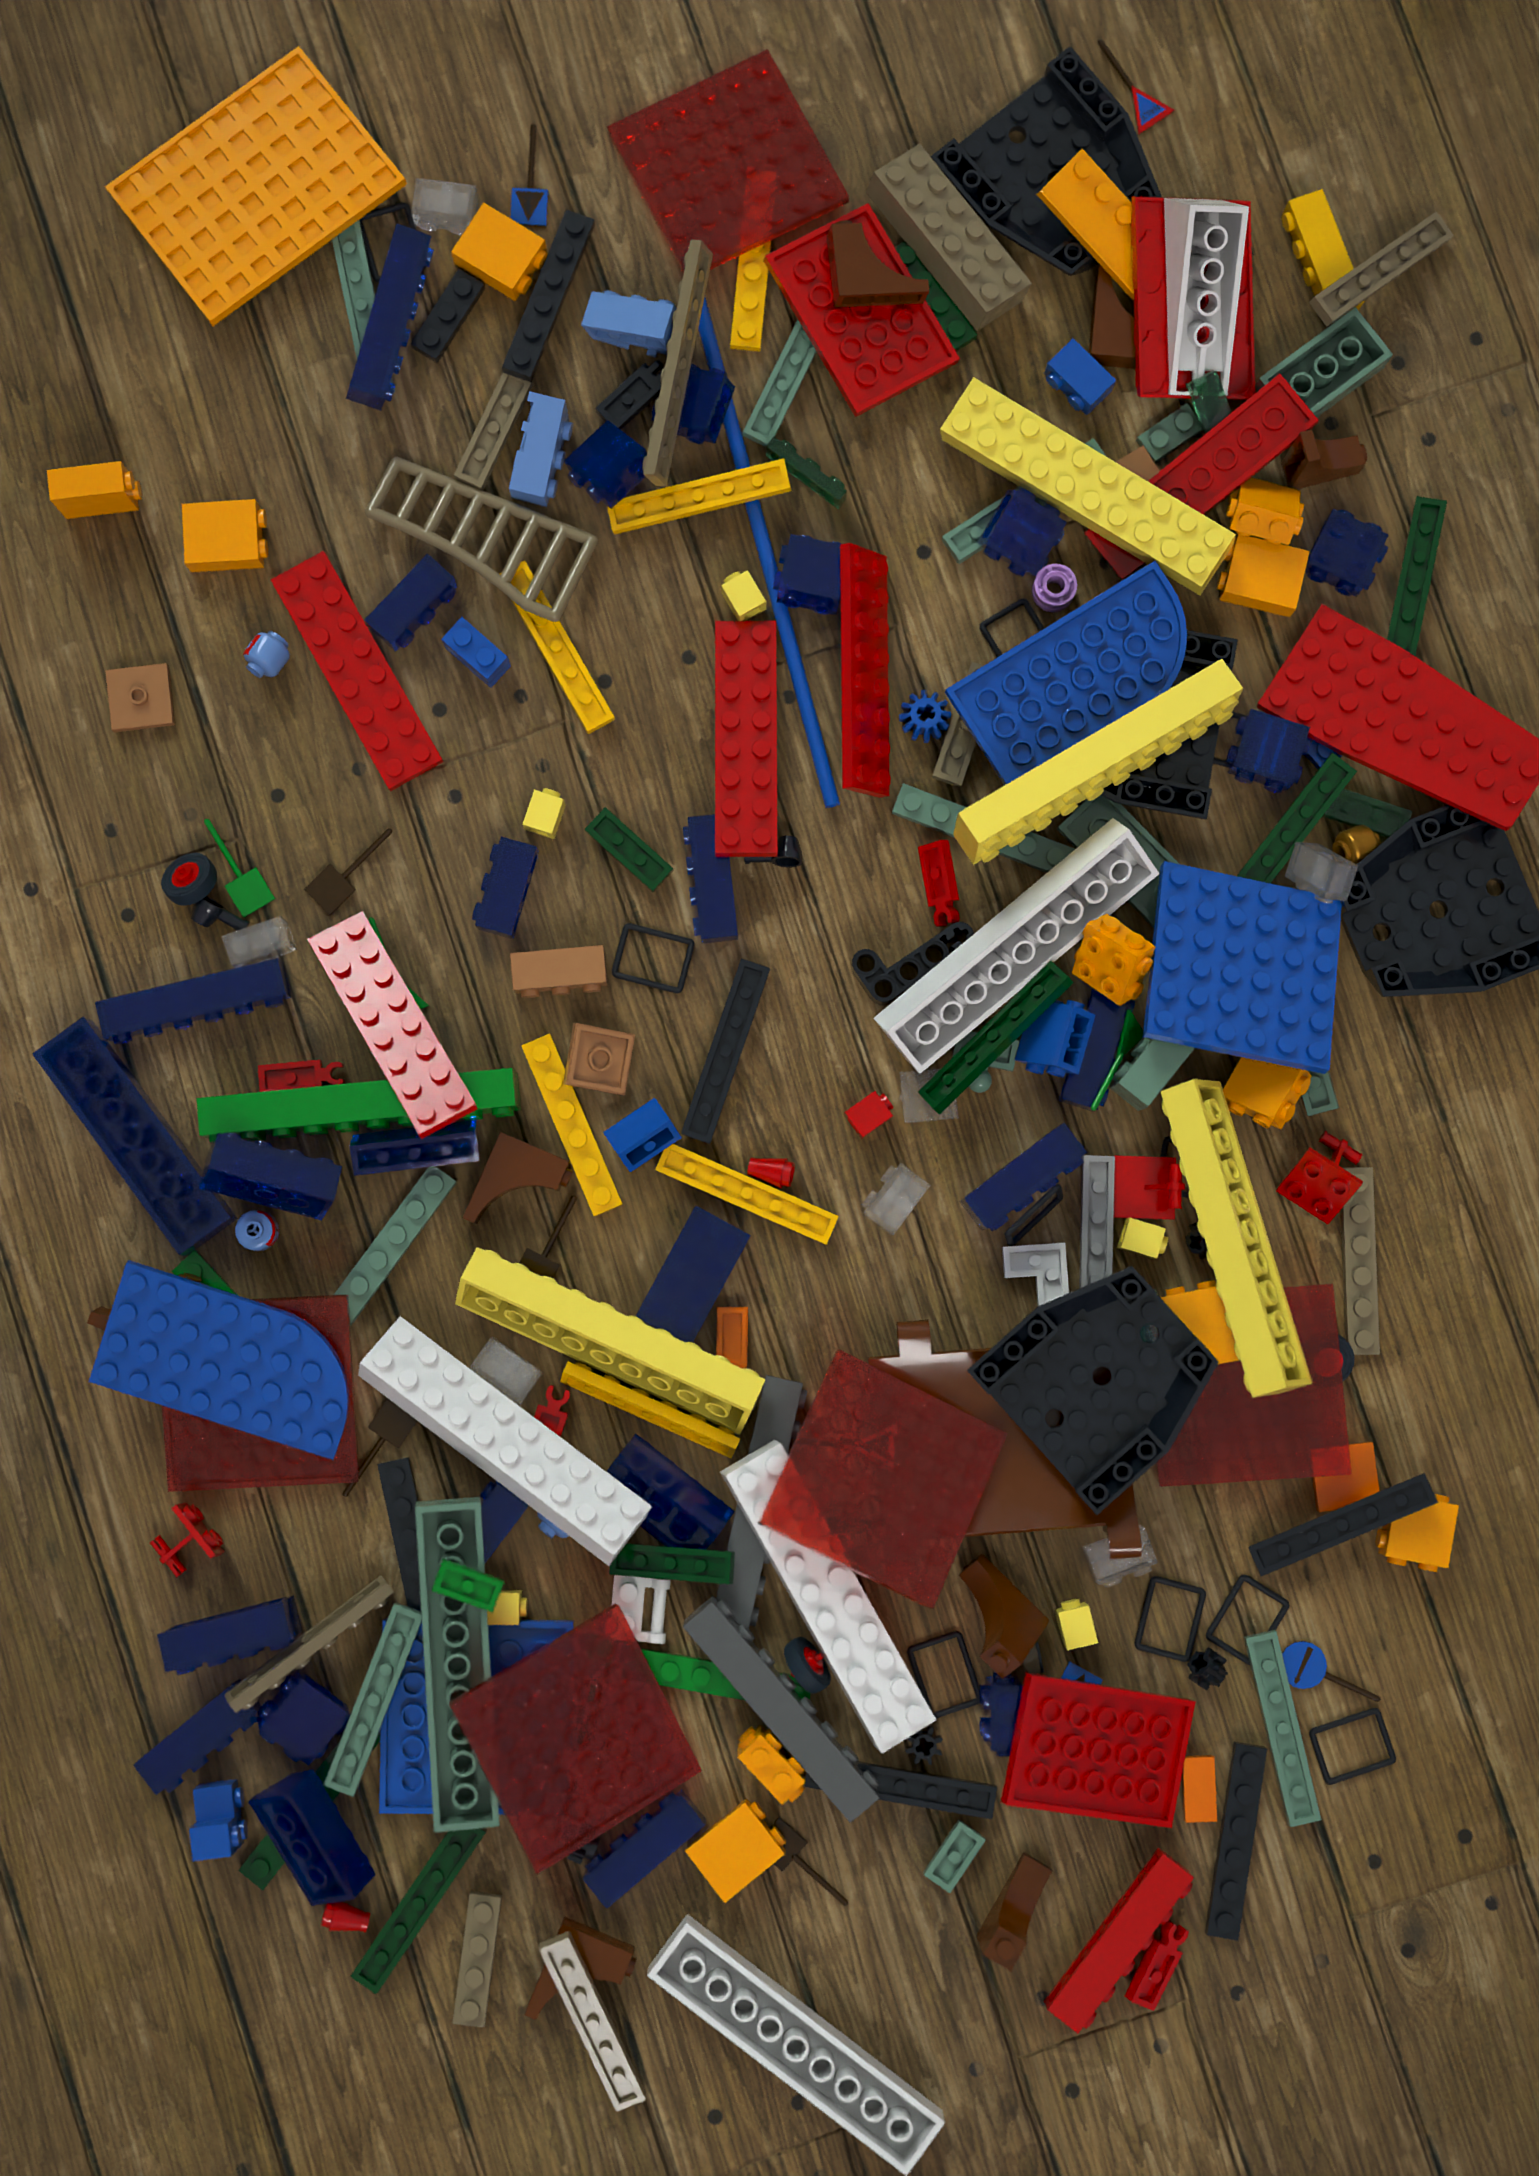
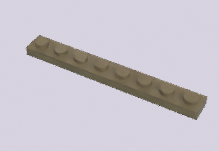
[643,240,713,487]

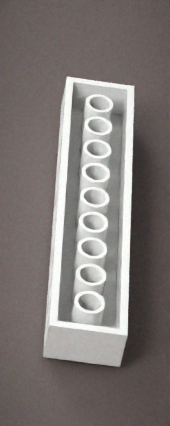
[873,818,1159,1074]
[358,1316,652,1566]
[720,1440,936,1753]
[647,1914,945,2176]

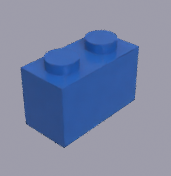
[1044,338,1116,415]
[441,617,511,688]
[603,1098,682,1172]

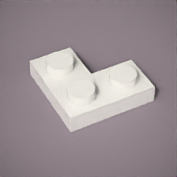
[1002,1243,1069,1306]

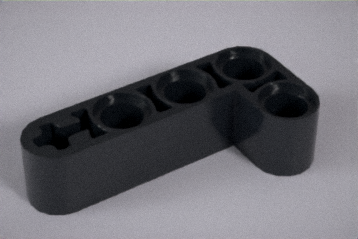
[851,922,974,1005]

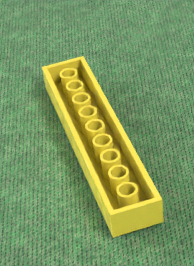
[940,377,1236,596]
[953,659,1243,865]
[1160,1079,1313,1398]
[455,1247,766,1435]

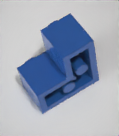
[189,1779,248,1861]

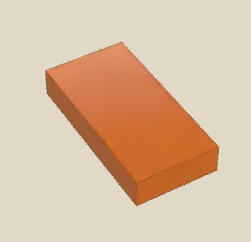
[716,1307,748,1369]
[1182,1755,1217,1823]

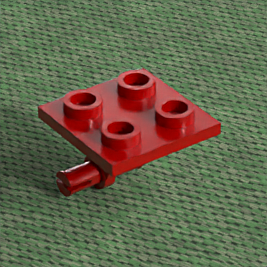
[1276,1130,1363,1224]
[1113,1155,1185,1220]
[149,1502,225,1578]

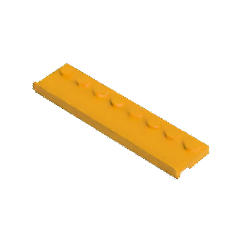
[1036,149,1134,301]

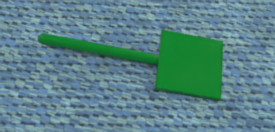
[204,819,275,918]

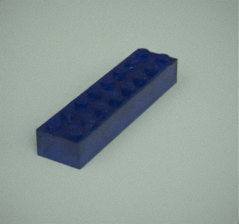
[32,1017,238,1256]

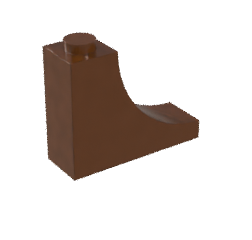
[827,220,929,308]
[1088,265,1136,369]
[1281,429,1367,490]
[463,1132,574,1224]
[958,1553,1050,1679]
[976,1852,1052,1971]
[524,1916,637,2020]

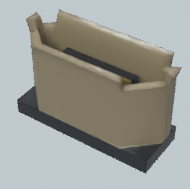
[1022,1641,1044,1674]

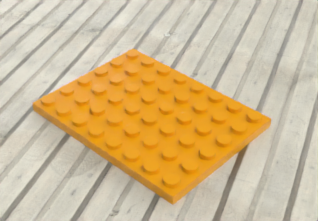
[105,46,407,326]

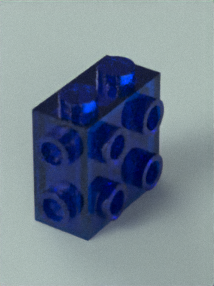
[651,363,735,444]
[564,420,647,509]
[977,487,1067,578]
[1305,508,1389,597]
[773,534,842,615]
[1226,709,1312,793]
[257,1669,351,1766]
[979,1671,1023,1757]

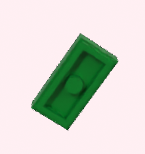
[431,1558,504,1613]

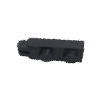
[595,359,663,434]

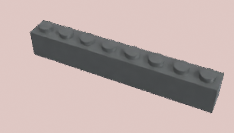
[716,1375,807,1628]
[683,1596,880,1823]

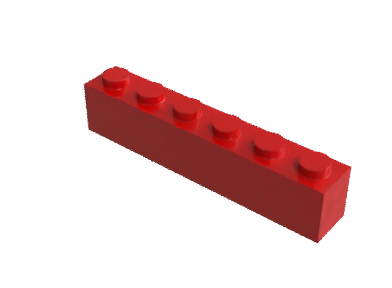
[1044,1847,1194,2034]

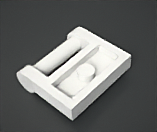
[609,1575,671,1644]

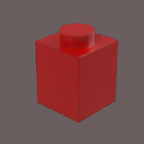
[844,1091,894,1139]

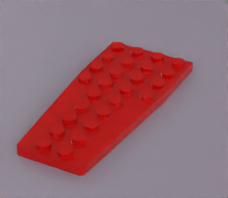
[1257,604,1539,831]

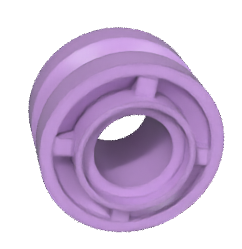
[1032,564,1077,612]

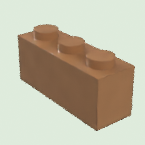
[510,945,608,998]

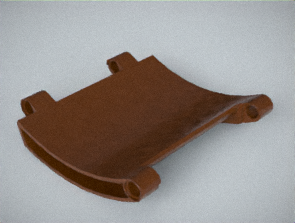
[868,1320,1142,1577]

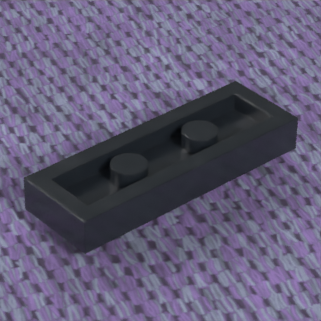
[411,269,485,363]

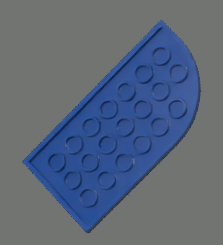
[945,560,1187,786]
[89,1260,349,1460]

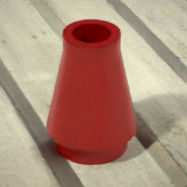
[747,1157,795,1189]
[321,1898,370,1932]

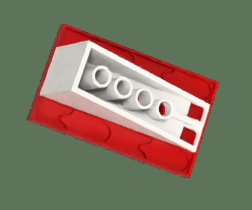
[1131,196,1255,399]

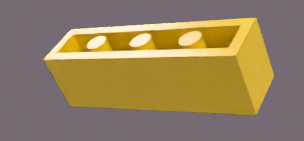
[1282,189,1365,317]

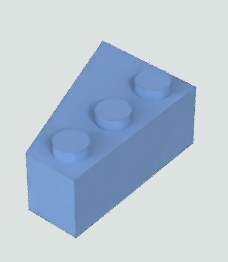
[581,290,677,358]
[509,391,573,507]

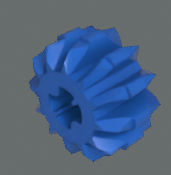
[899,690,951,743]

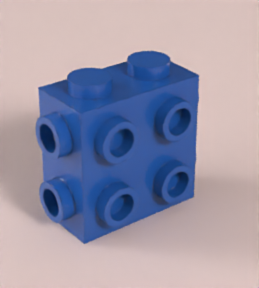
[1015,1000,1096,1078]

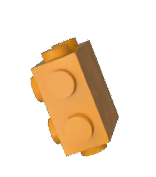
[1226,477,1304,545]
[1072,914,1156,1006]
[1223,1057,1311,1129]
[1376,1494,1459,1572]
[737,1724,805,1804]

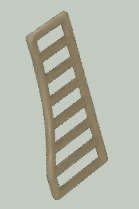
[365,457,598,622]

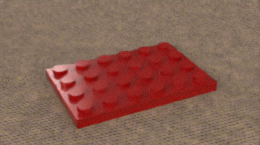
[763,203,960,417]
[1001,1673,1196,1828]

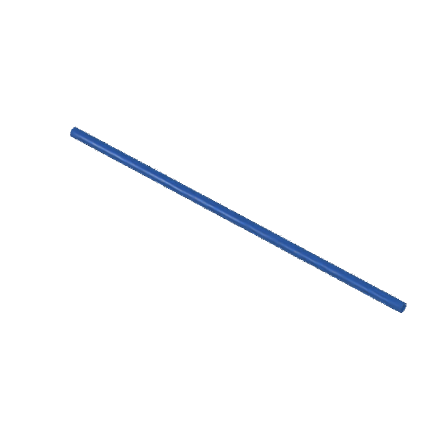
[680,258,840,808]

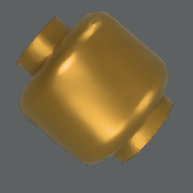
[1332,825,1381,869]

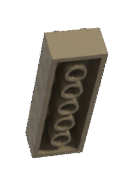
[866,144,1032,331]

